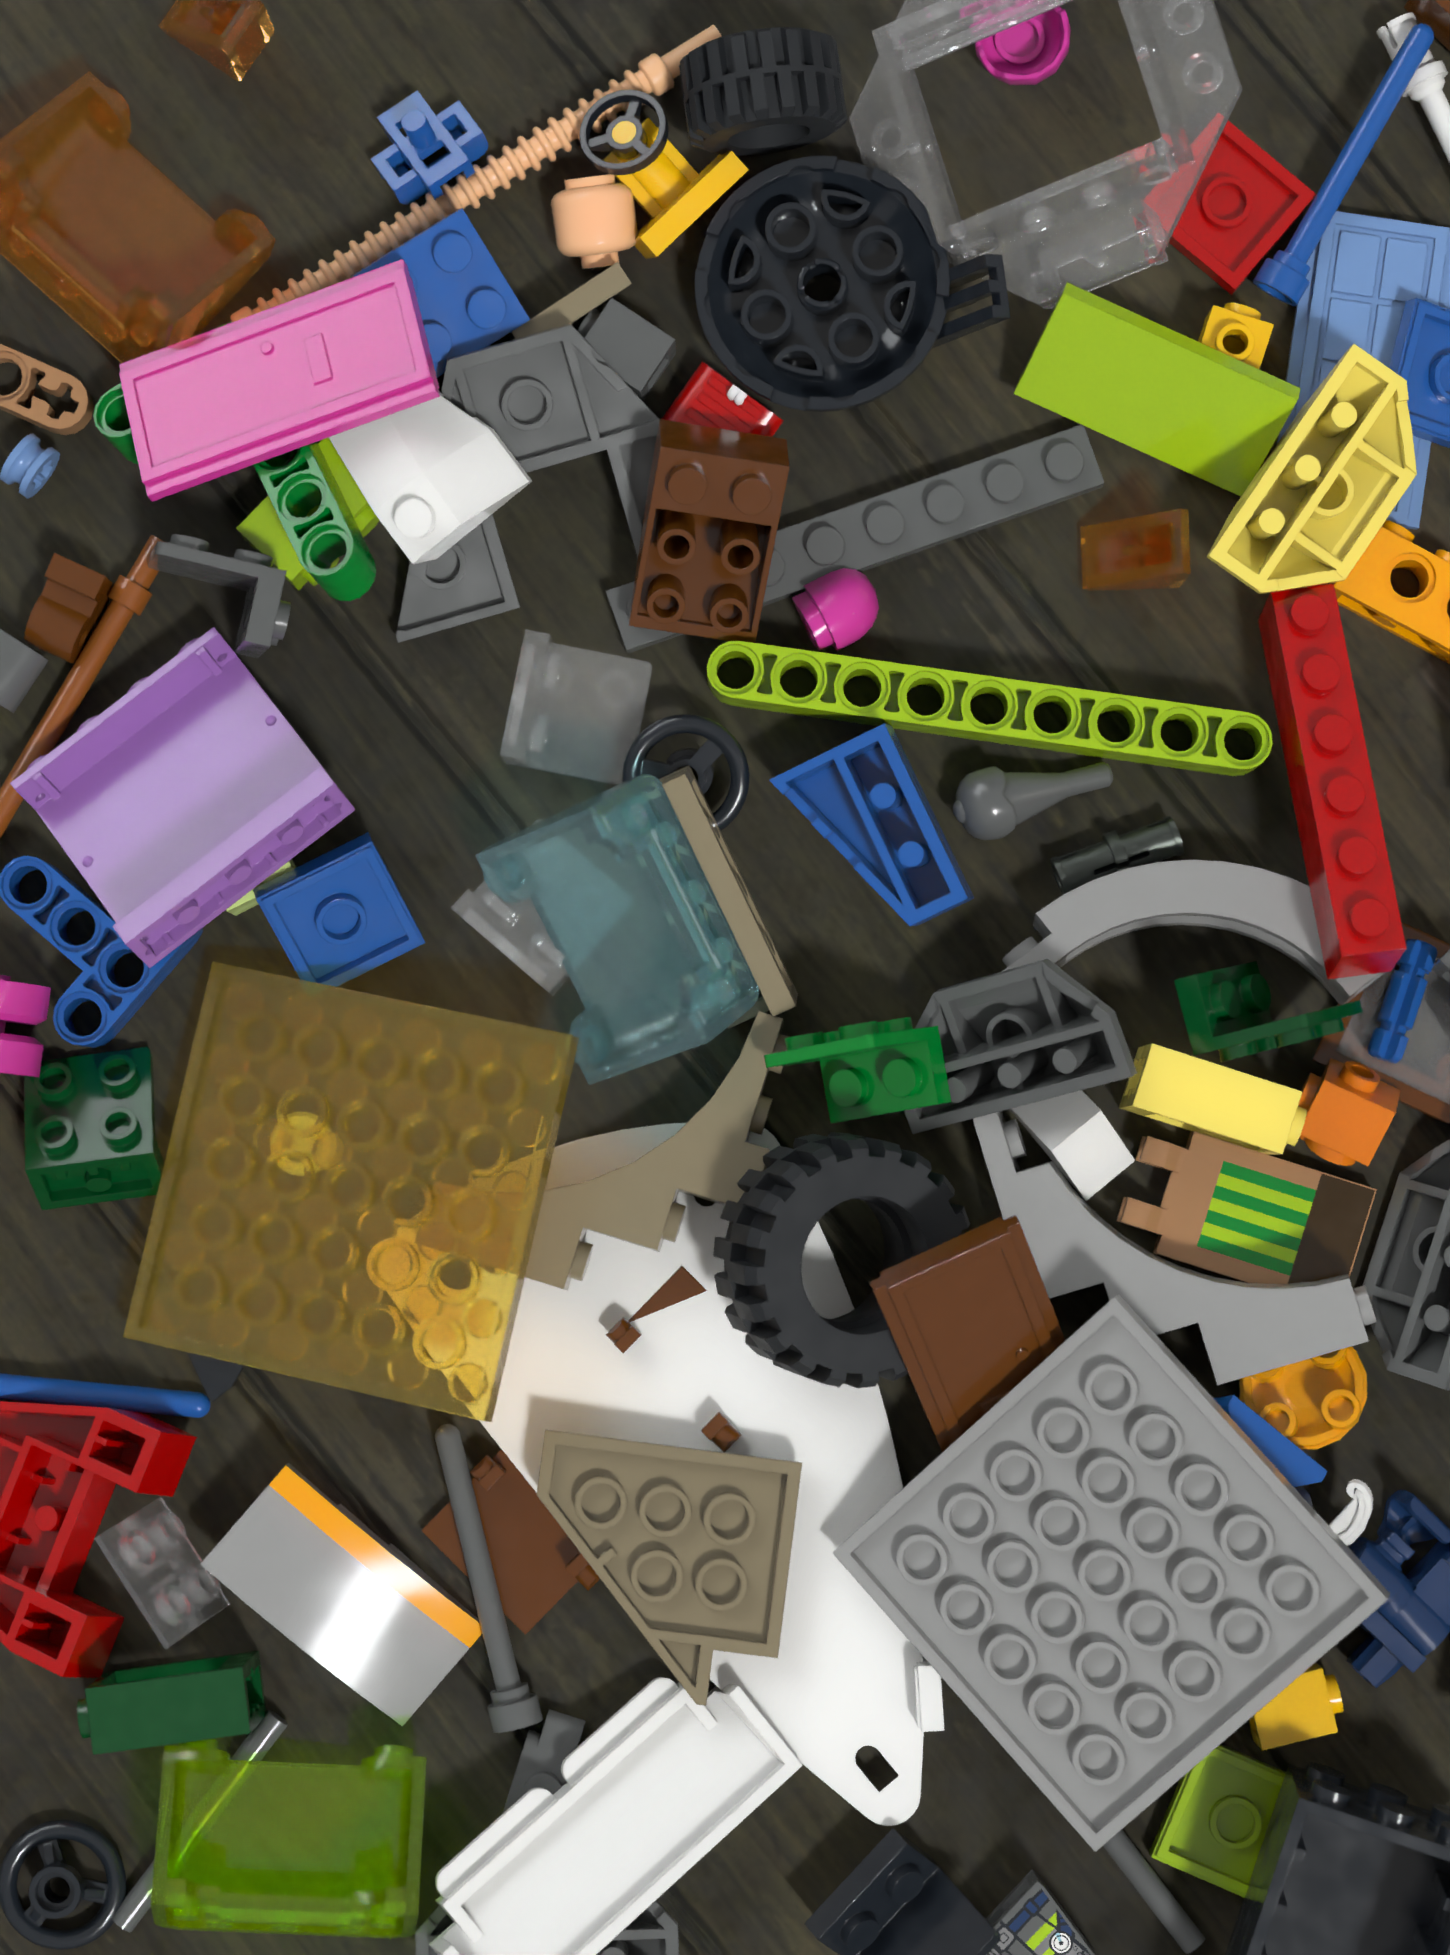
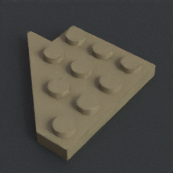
[537,1429,802,1706]

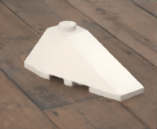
[329,391,532,564]

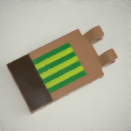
[1116,1131,1377,1284]

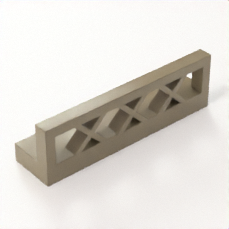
[619,765,798,1029]

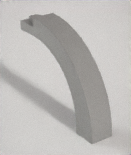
[1002,860,1386,1005]

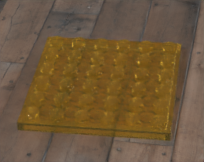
[123,962,579,1422]

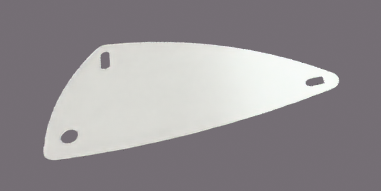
[378,1123,924,1826]

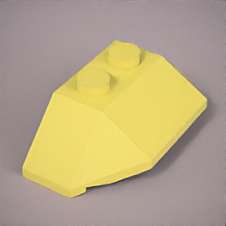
[1207,344,1417,594]

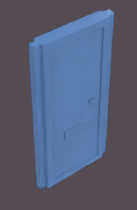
[1276,211,1450,530]

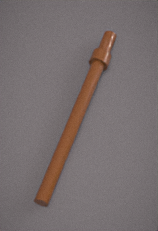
[0,534,164,838]

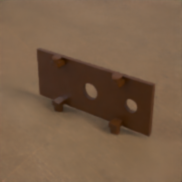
[421,1266,742,1635]

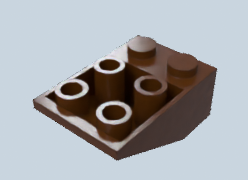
[629,419,790,643]

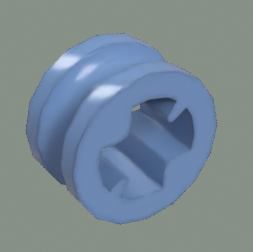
[0,433,60,499]

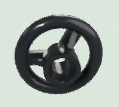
[622,714,750,841]
[0,1820,126,1950]

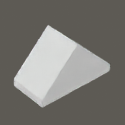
[1010,1090,1135,1201]

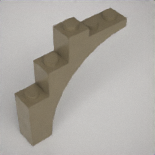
[416,1011,789,1290]

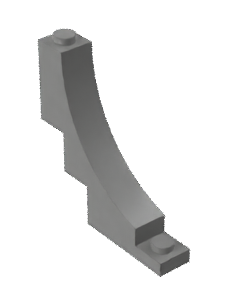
[973,1111,1377,1385]

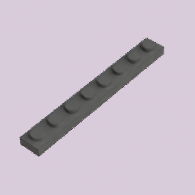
[606,425,1104,654]

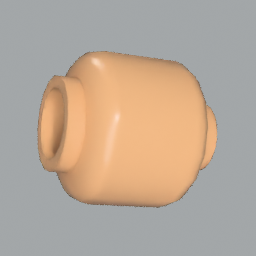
[551,174,638,269]

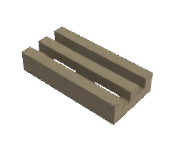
[508,262,632,340]

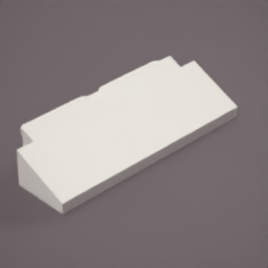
[429,1677,803,1955]

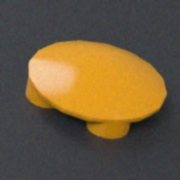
[1240,1346,1367,1450]

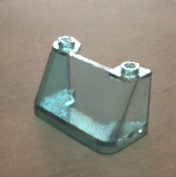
[475,773,759,1085]

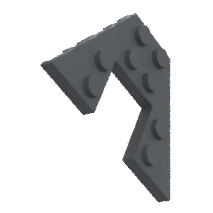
[396,323,660,643]

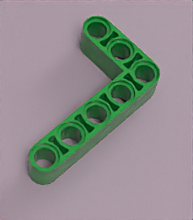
[93,322,376,601]

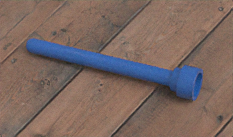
[1253,23,1434,306]
[0,1373,211,1418]

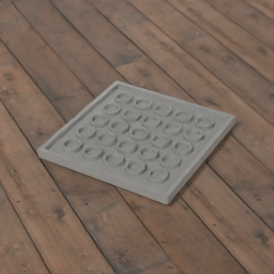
[832,1294,1390,1852]

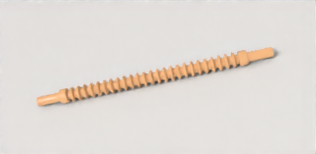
[230,25,722,322]

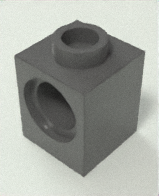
[577,298,676,402]

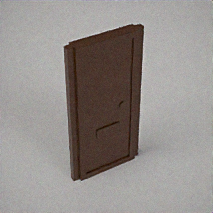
[869,1215,1066,1453]

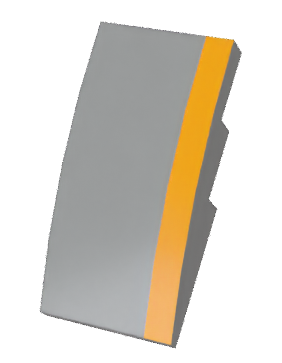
[200,1463,482,1726]

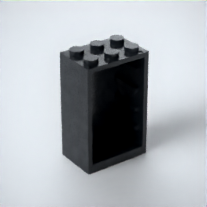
[1225,1762,1450,1955]

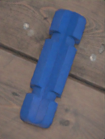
[1367,938,1437,1063]

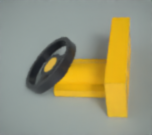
[580,90,749,259]

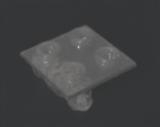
[94,1497,230,1650]

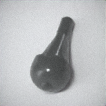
[953,762,1113,840]

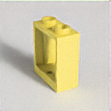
[1119,1043,1307,1155]

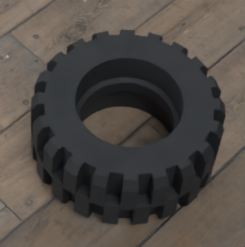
[713,1132,970,1388]

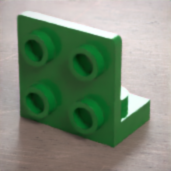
[764,1017,951,1124]

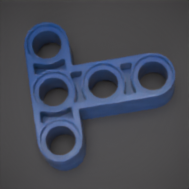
[0,856,203,1048]

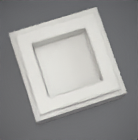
[914,1658,944,1732]

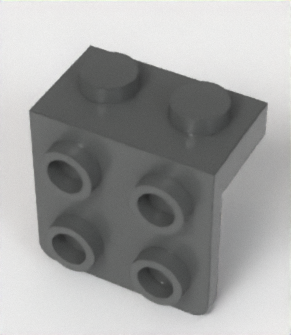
[148,534,291,658]

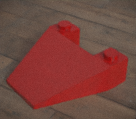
[0,1401,197,1678]

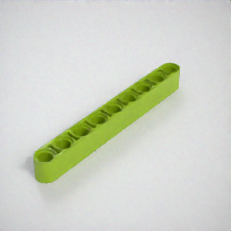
[707,641,1273,776]

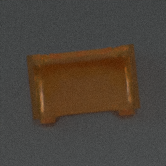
[0,71,276,363]

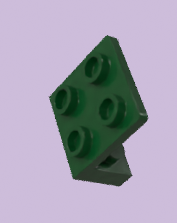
[1174,961,1363,1062]
[24,1047,168,1210]

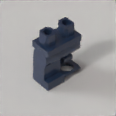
[1346,1489,1450,1688]

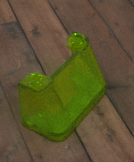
[151,1739,427,1938]

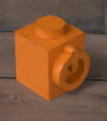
[1298,1058,1401,1166]

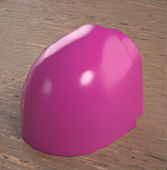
[792,568,879,651]

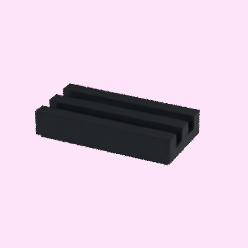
[933,254,1010,348]

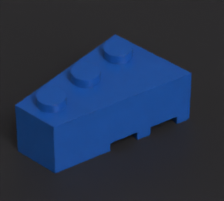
[769,723,974,926]

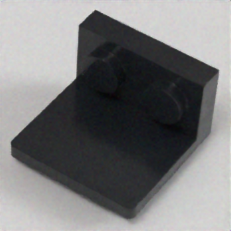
[804,1828,1001,1955]

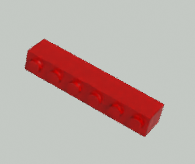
[1258,583,1406,980]

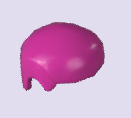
[975,0,1071,85]

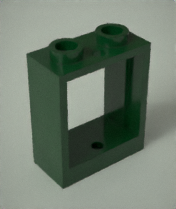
[77,1651,266,1755]

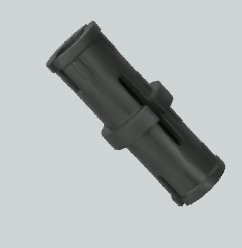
[1050,815,1184,895]

